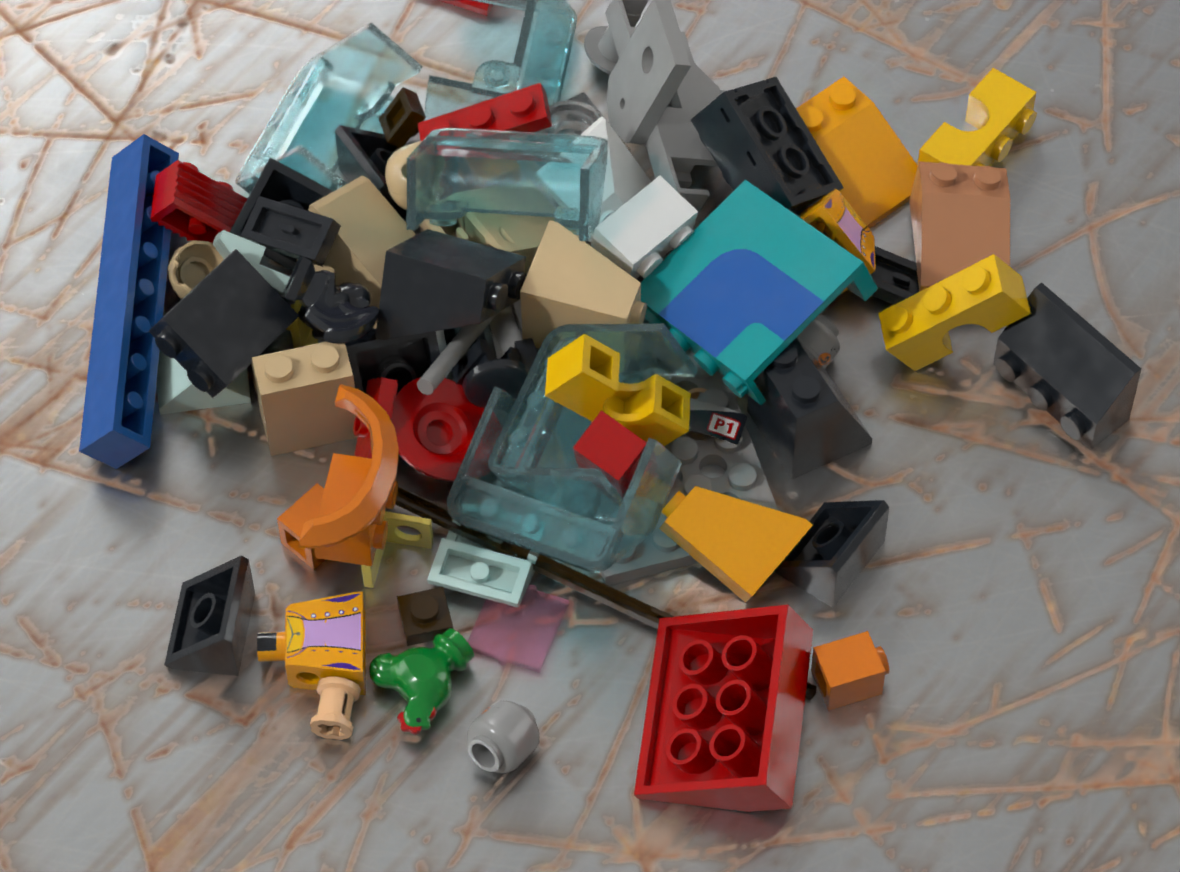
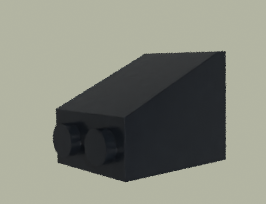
[375,229,527,340]
[149,249,299,398]
[747,337,872,480]

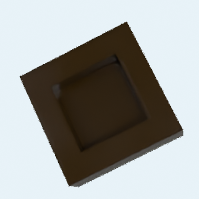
[378,87,426,148]
[397,587,453,646]

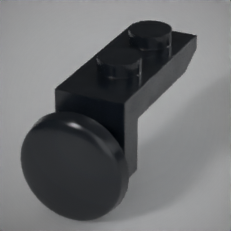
[443,324,531,409]

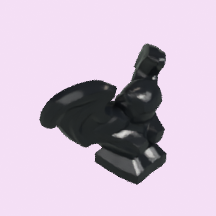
[281,257,379,343]

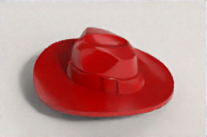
[392,377,499,482]

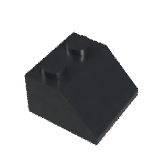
[345,330,440,396]

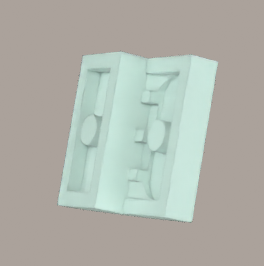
[213,230,290,302]
[427,503,548,607]

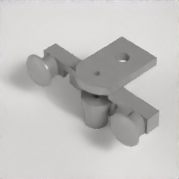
[584,0,726,230]

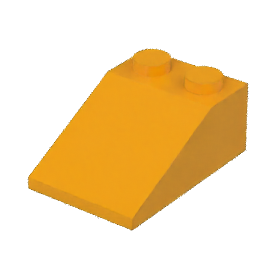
[796,76,918,229]

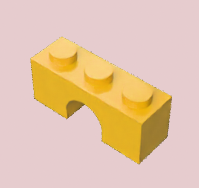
[918,68,1037,166]
[878,254,1031,371]
[545,334,691,454]

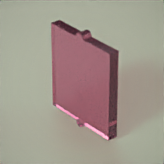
[467,585,569,673]

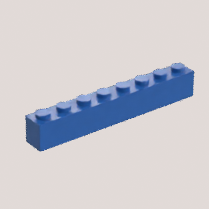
[79,134,179,469]

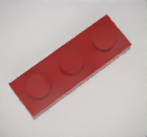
[418,82,552,162]

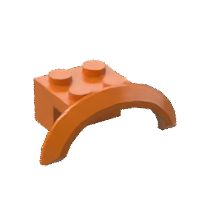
[299,384,399,567]

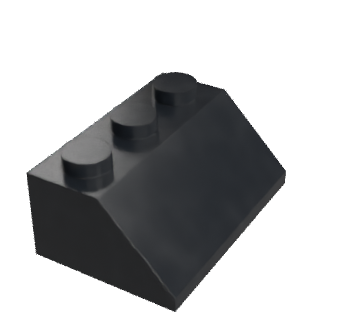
[993,282,1142,450]

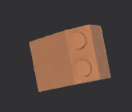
[909,162,1010,292]

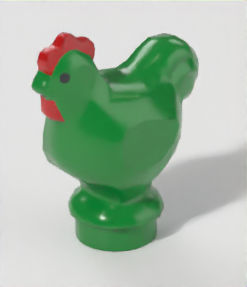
[369,628,474,735]

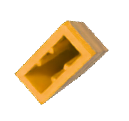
[659,486,813,603]

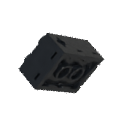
[691,76,844,216]

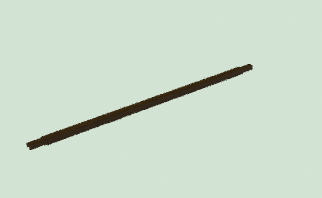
[395,486,817,700]

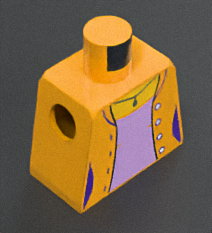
[798,189,876,295]
[257,592,366,695]

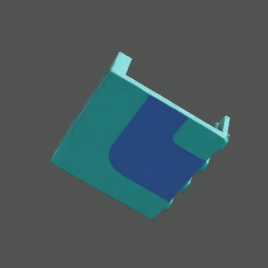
[641,180,878,405]

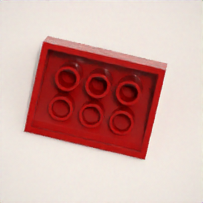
[634,604,813,812]

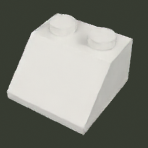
[591,175,698,279]

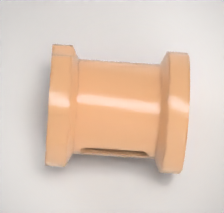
[310,677,361,740]

